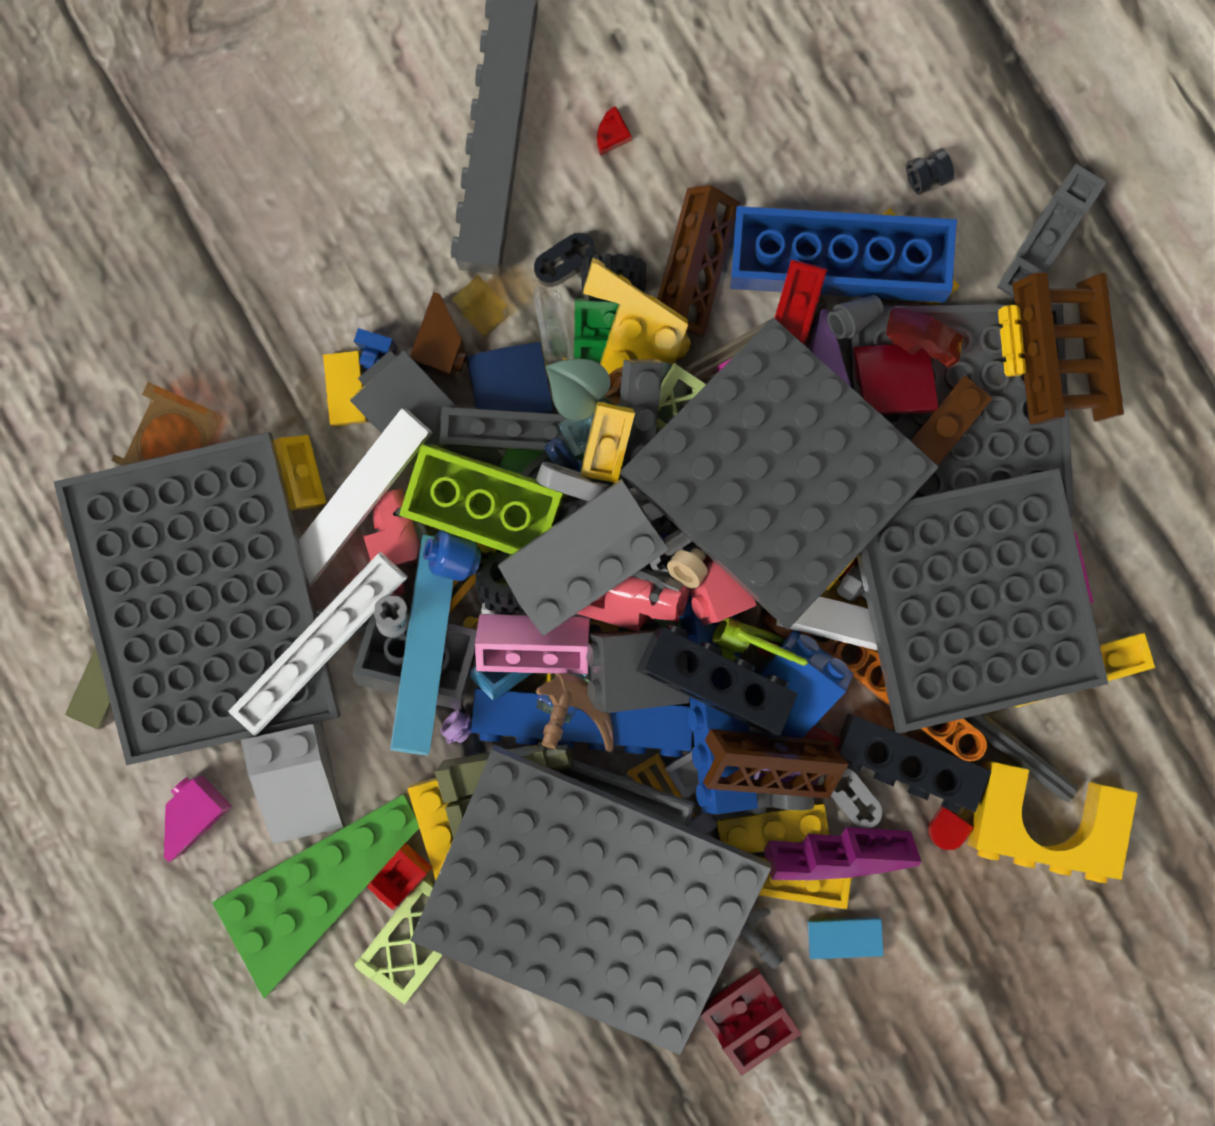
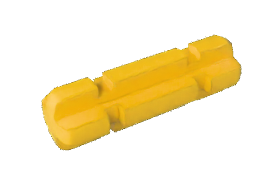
[998,305,1027,377]

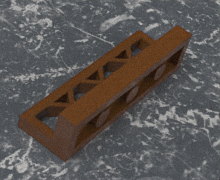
[657,185,740,336]
[703,729,849,798]

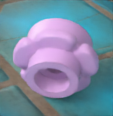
[440,710,472,744]

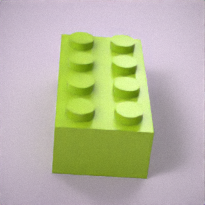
[399,444,567,554]

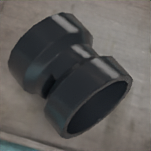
[906,148,954,195]

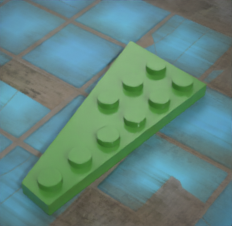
[212,793,419,999]

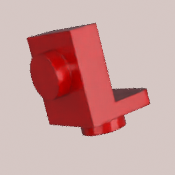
[367,843,432,910]

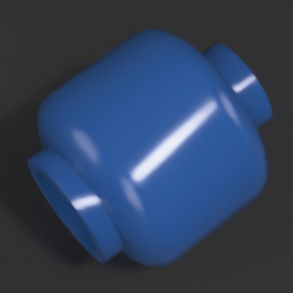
[423,530,481,581]

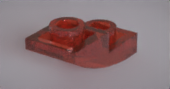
[885,307,964,368]

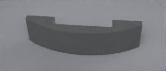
[997,164,1107,298]

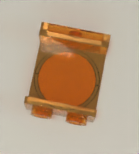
[111,382,223,466]

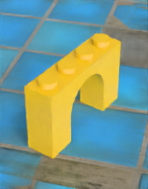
[967,759,1138,884]

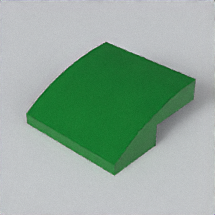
[574,298,619,364]

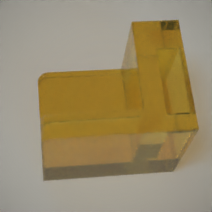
[452,275,510,337]

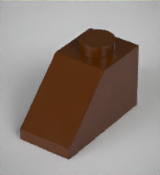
[410,292,468,380]

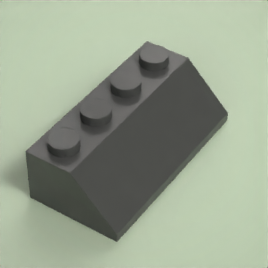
[498,479,669,636]

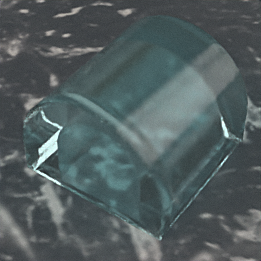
[558,413,594,457]

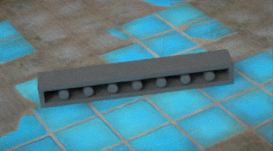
[451,0,538,275]

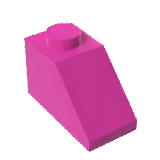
[164,775,232,862]

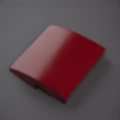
[853,342,938,415]
[700,967,802,1076]

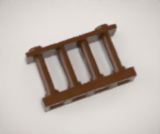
[1012,273,1124,425]

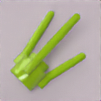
[712,617,808,666]

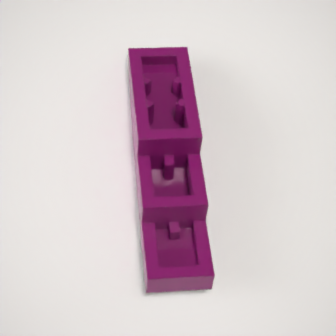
[764,827,922,880]

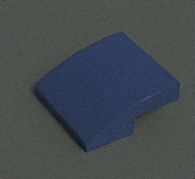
[467,342,553,414]

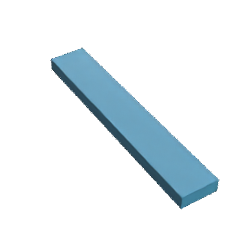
[390,535,453,756]

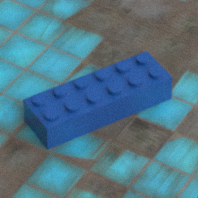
[730,206,957,303]

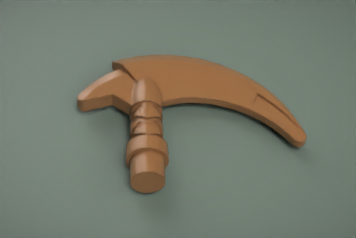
[536,673,614,752]

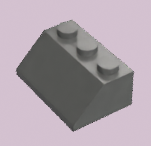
[352,607,477,711]

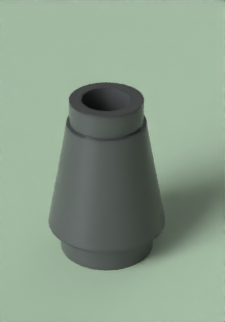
[827,295,883,339]

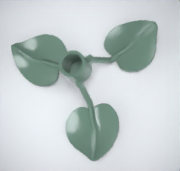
[546,359,687,488]

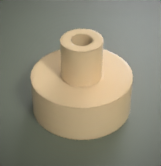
[667,548,708,588]

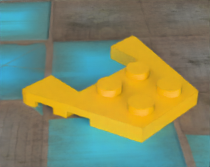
[562,258,688,374]

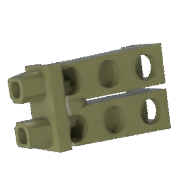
[435,741,577,838]

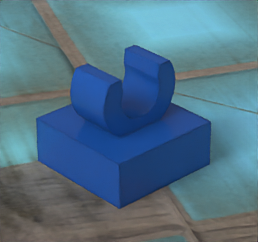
[353,328,398,369]

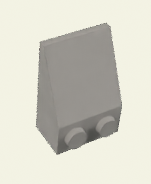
[241,722,345,844]

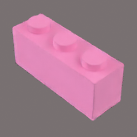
[475,614,590,674]

